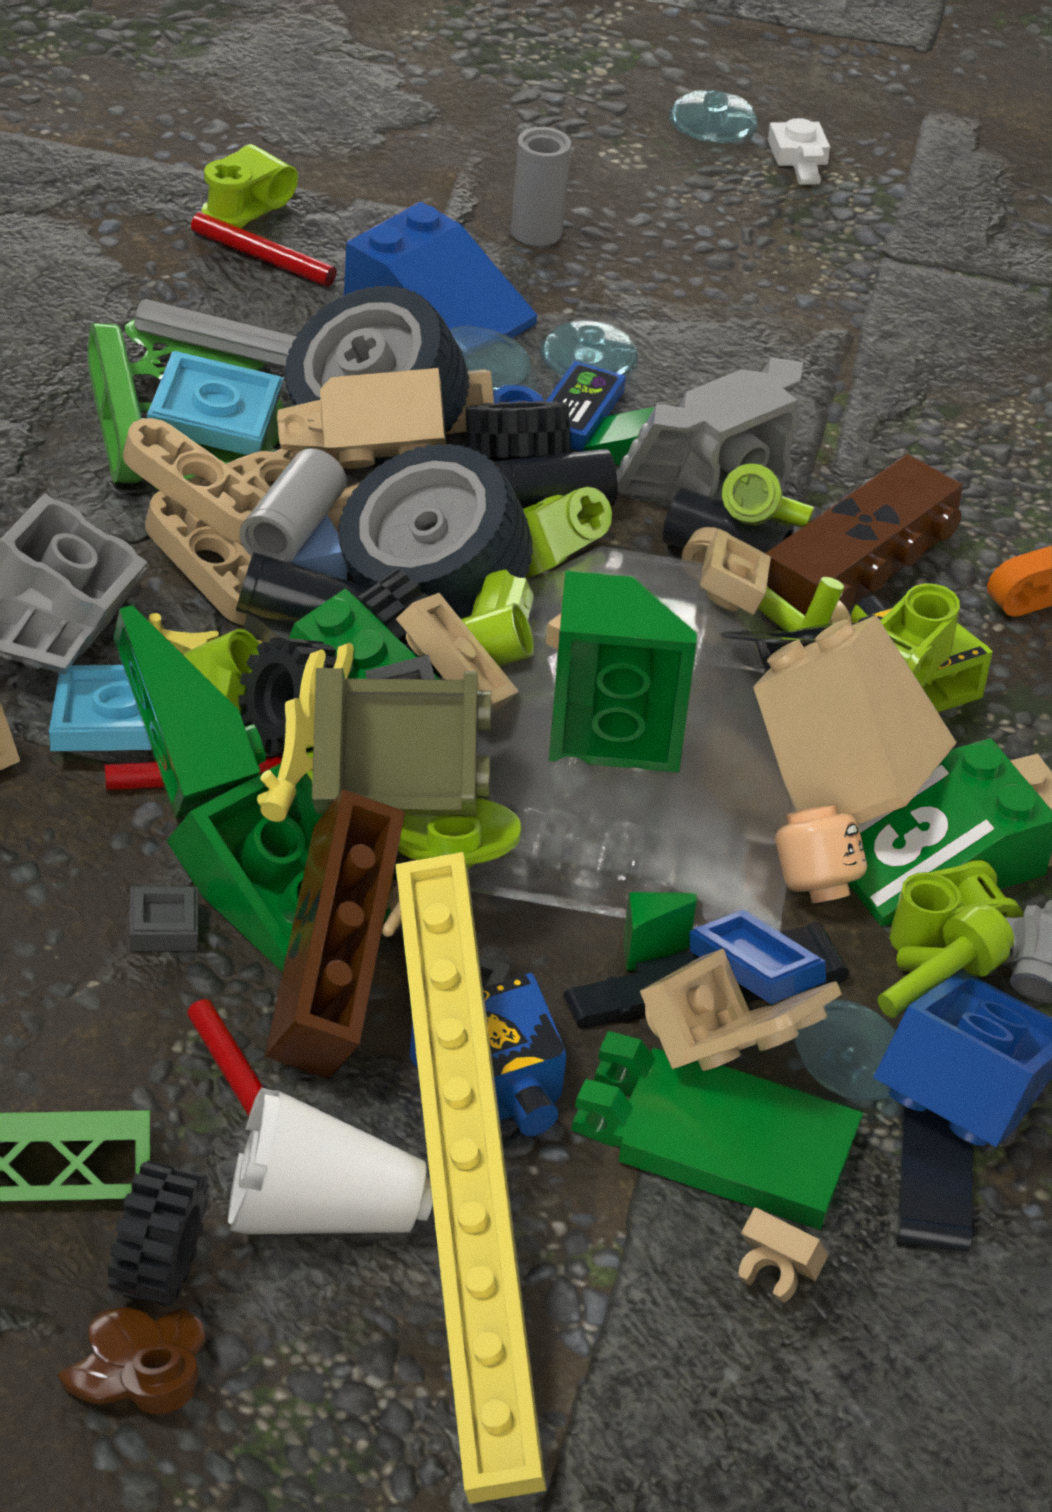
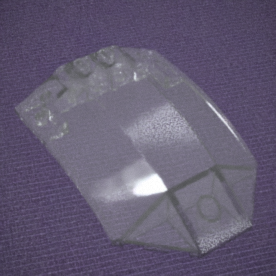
[411,546,800,932]

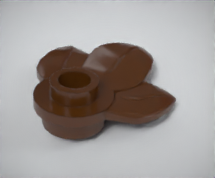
[58,1307,206,1414]

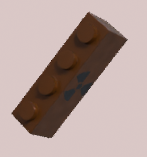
[765,453,963,616]
[265,789,405,1079]

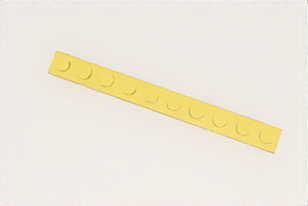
[395,852,546,1504]

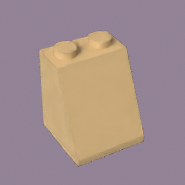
[753,615,957,825]

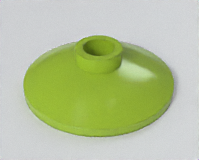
[398,798,521,869]

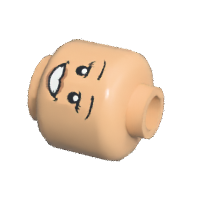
[775,804,867,903]

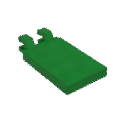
[571,1031,863,1230]

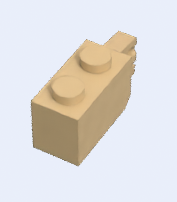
[277,368,446,468]

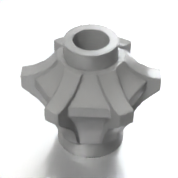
[1005,900,1052,1003]

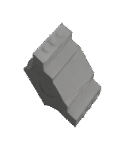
[616,357,803,501]
[0,493,147,674]

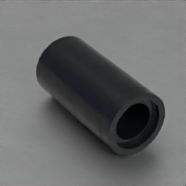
[494,449,618,509]
[663,488,794,553]
[236,552,368,628]

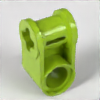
[202,144,298,228]
[523,487,612,578]
[880,583,960,688]
[889,860,1024,951]

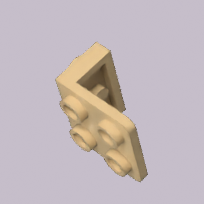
[640,949,842,1071]

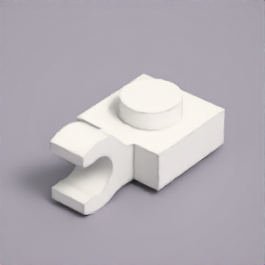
[768,118,830,185]

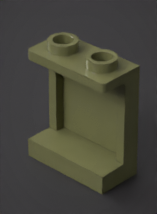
[312,668,492,816]

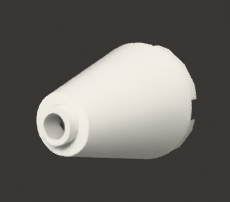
[228,1088,433,1234]

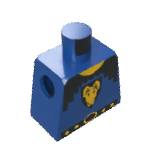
[409,973,566,1136]

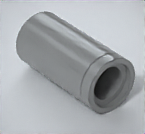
[510,127,571,246]
[240,448,347,563]

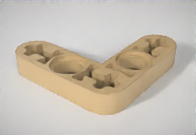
[123,418,339,543]
[145,451,275,626]

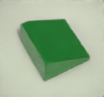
[583,407,655,466]
[623,892,697,971]

